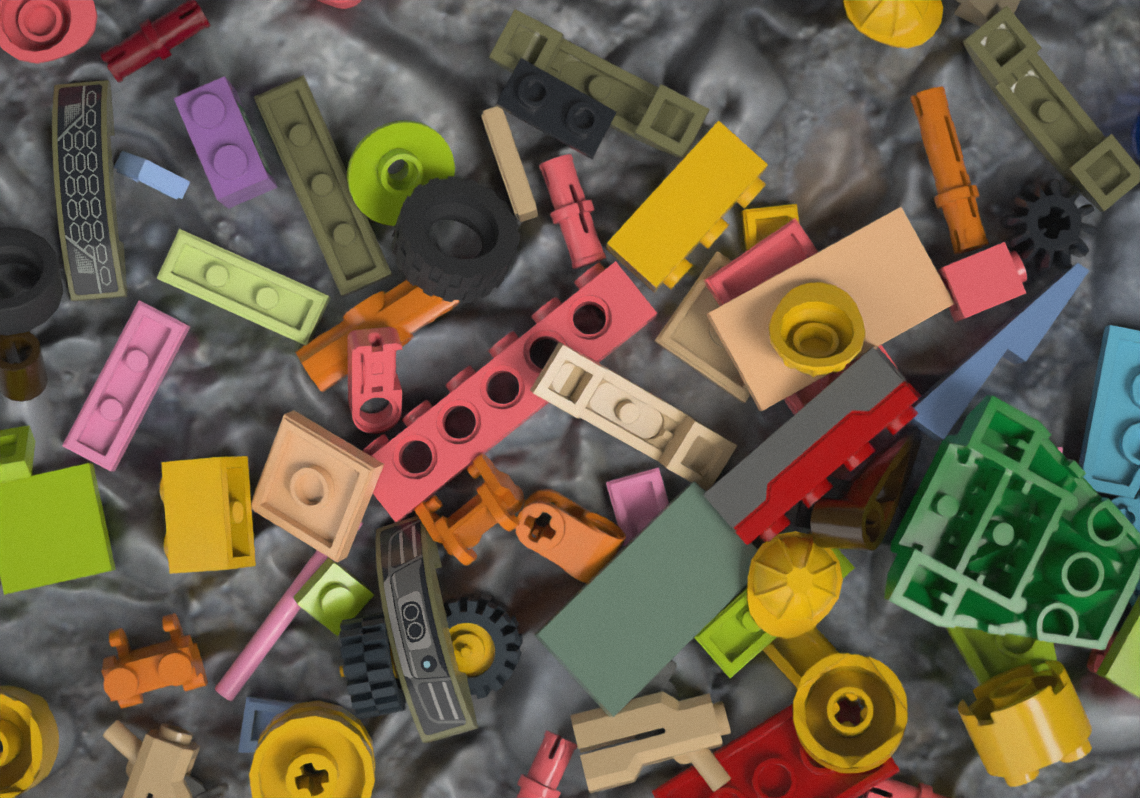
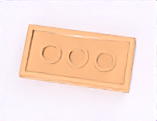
[706,207,955,411]

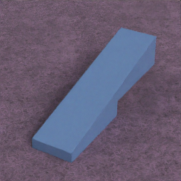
[908,263,1089,441]

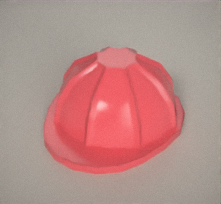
[0,0,98,64]

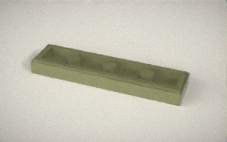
[254,75,393,297]

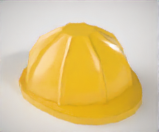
[843,0,943,49]
[768,282,866,378]
[747,531,843,639]

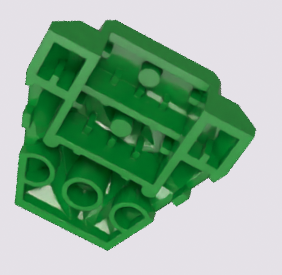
[884,395,1140,650]

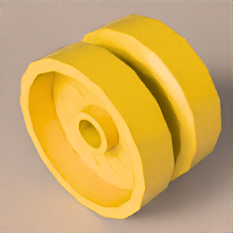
[249,701,376,798]

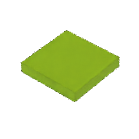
[0,463,116,595]

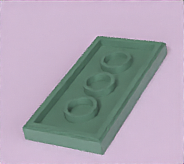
[534,481,757,717]

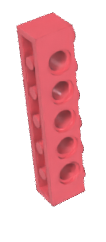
[362,261,657,522]

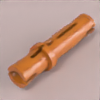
[910,87,989,254]

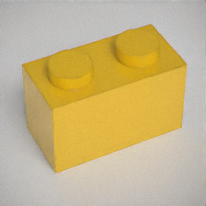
[160,456,256,574]

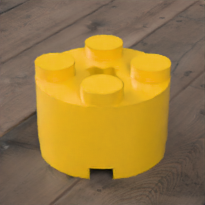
[793,653,908,773]
[958,660,1092,787]
[0,686,59,798]

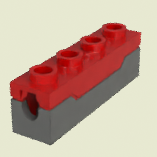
[703,346,922,545]

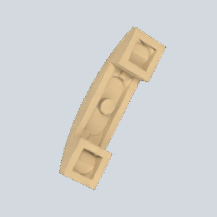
[530,342,737,491]

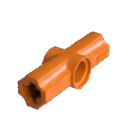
[295,280,460,392]

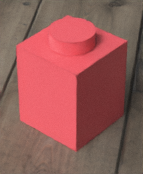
[937,242,1027,323]

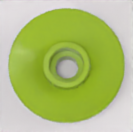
[347,120,455,226]

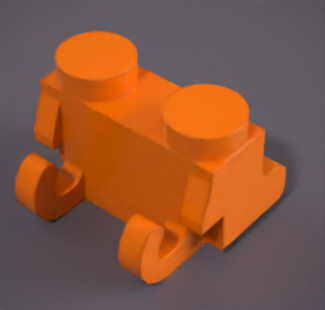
[414,453,525,566]
[101,613,208,709]

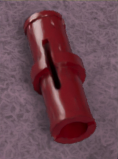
[100,0,212,83]

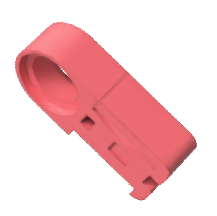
[348,327,403,434]

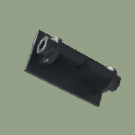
[495,58,617,159]

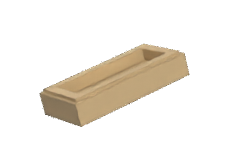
[481,106,538,222]

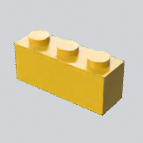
[606,121,768,293]

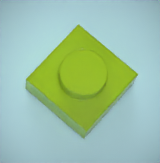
[0,425,36,483]
[293,557,374,636]

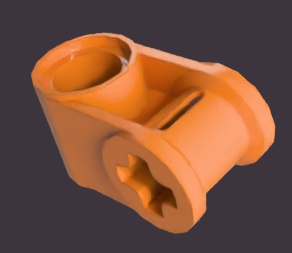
[515,489,626,583]

